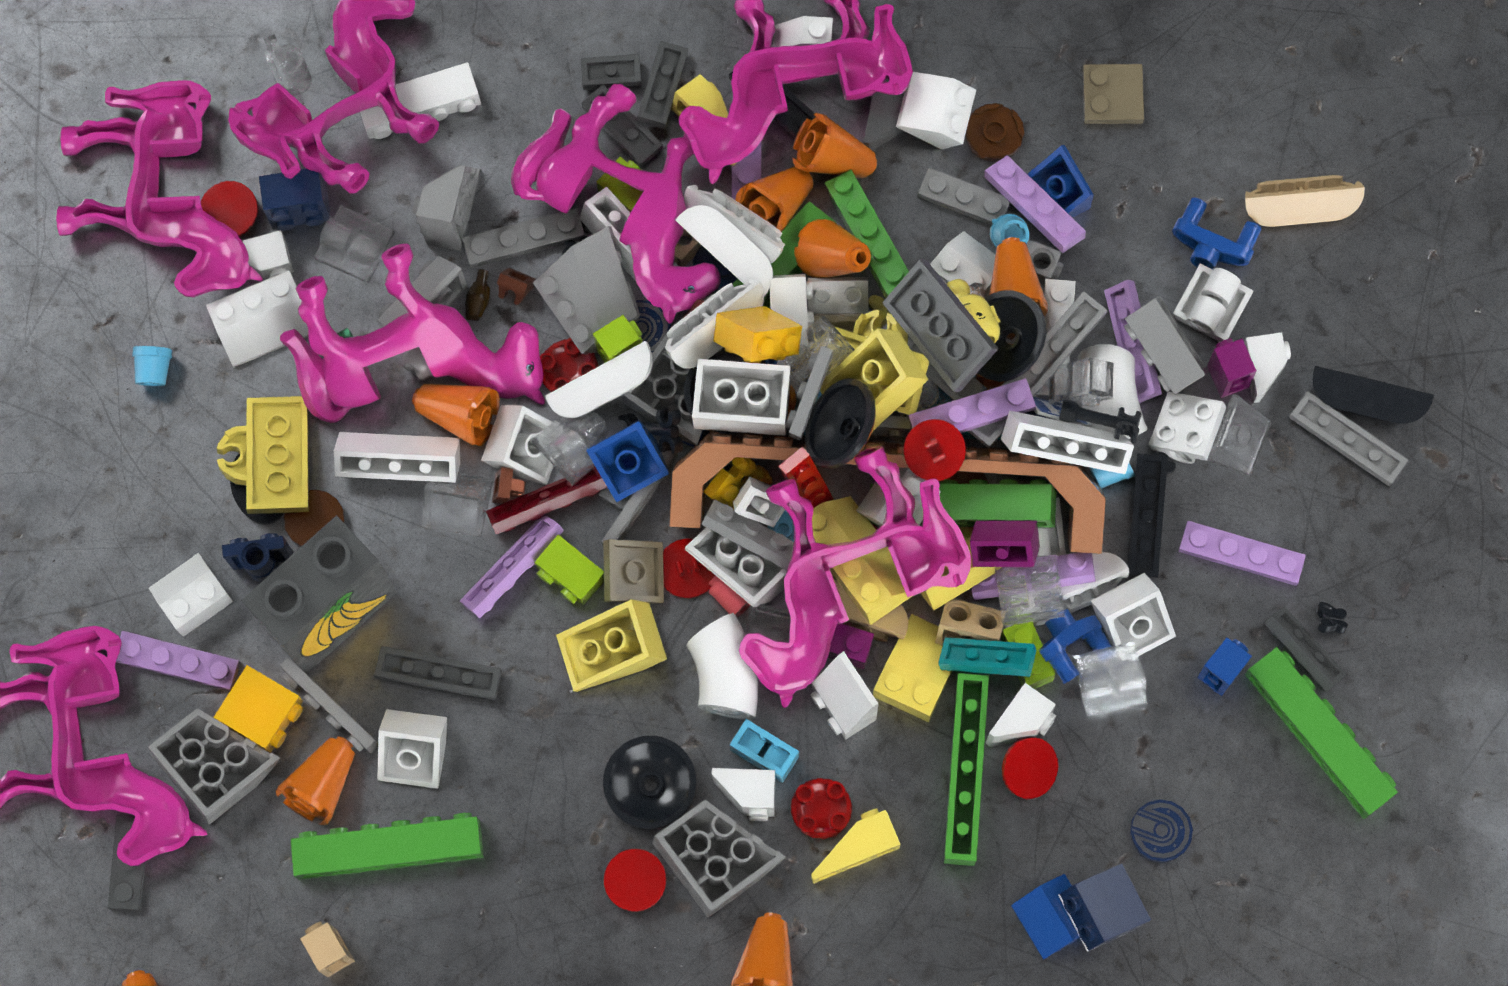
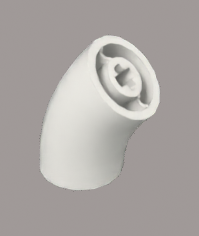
[1077,344,1147,439]
[686,613,758,720]

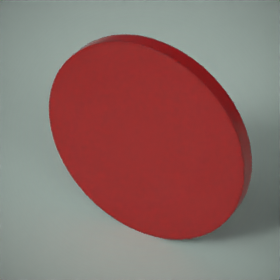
[201,181,258,236]
[903,419,966,481]
[663,538,716,599]
[1002,737,1058,799]
[604,849,666,912]

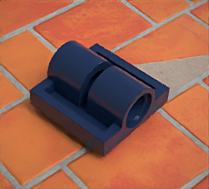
[222,533,293,583]

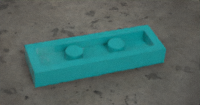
[938,637,1037,677]

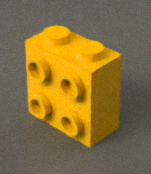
[713,306,802,363]
[213,665,303,753]

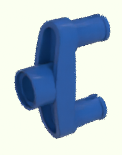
[1172,197,1261,270]
[1039,609,1117,684]

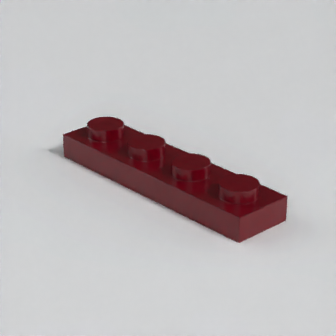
[486,465,607,534]

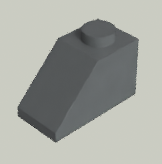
[863,92,904,151]

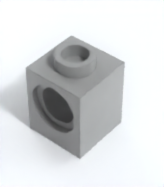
[1027,240,1064,286]

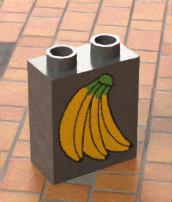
[241,515,398,674]

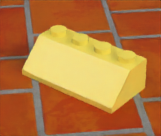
[812,496,912,625]

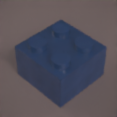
[259,169,331,231]

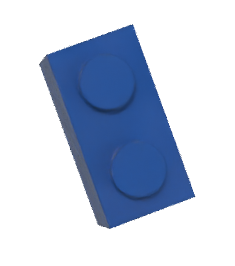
[1197,637,1252,696]

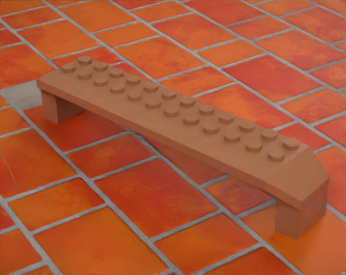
[670,432,1106,554]

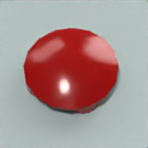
[540,338,598,392]
[791,778,852,839]

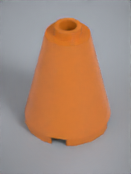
[792,113,877,179]
[735,166,814,232]
[794,219,871,278]
[989,237,1048,316]
[412,384,500,446]
[276,736,355,825]
[731,912,793,986]

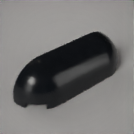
[1312,366,1434,424]

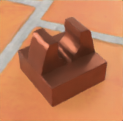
[497,268,536,305]
[492,467,526,504]

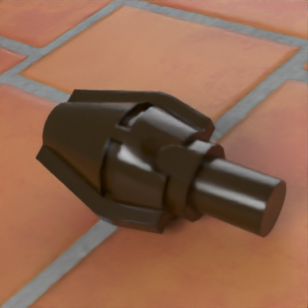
[465,269,490,321]

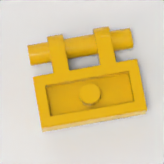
[704,457,772,509]

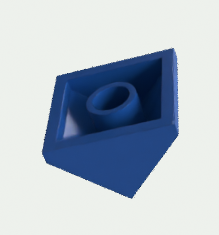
[1027,145,1094,218]
[586,420,670,502]
[1011,874,1080,960]

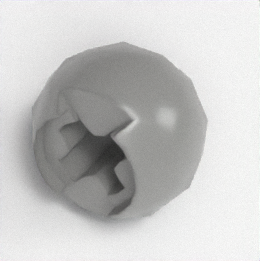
[402,347,433,381]

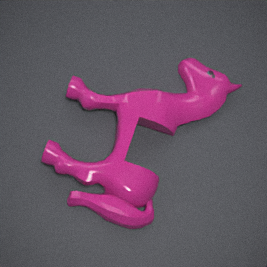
[228,0,439,194]
[679,0,913,184]
[56,80,263,298]
[511,84,721,324]
[280,244,545,423]
[739,445,972,708]
[0,626,207,866]

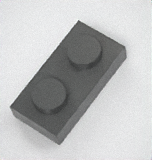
[581,54,642,90]

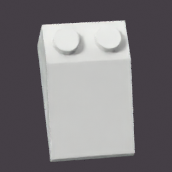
[810,651,878,740]

